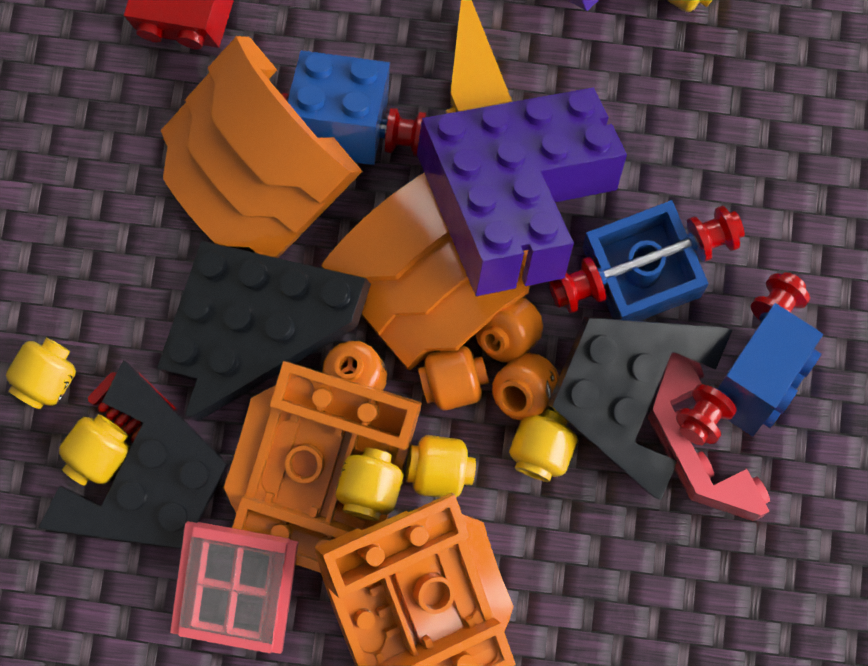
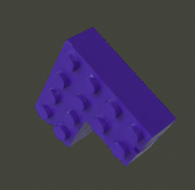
[417,87,627,296]

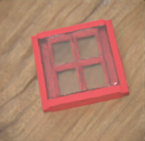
[170,521,299,654]

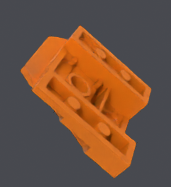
[161,36,363,258]
[321,173,530,371]
[223,361,422,573]
[315,493,516,666]

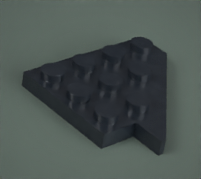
[157,241,371,422]

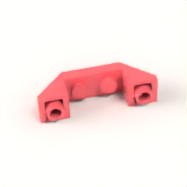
[648,353,770,521]

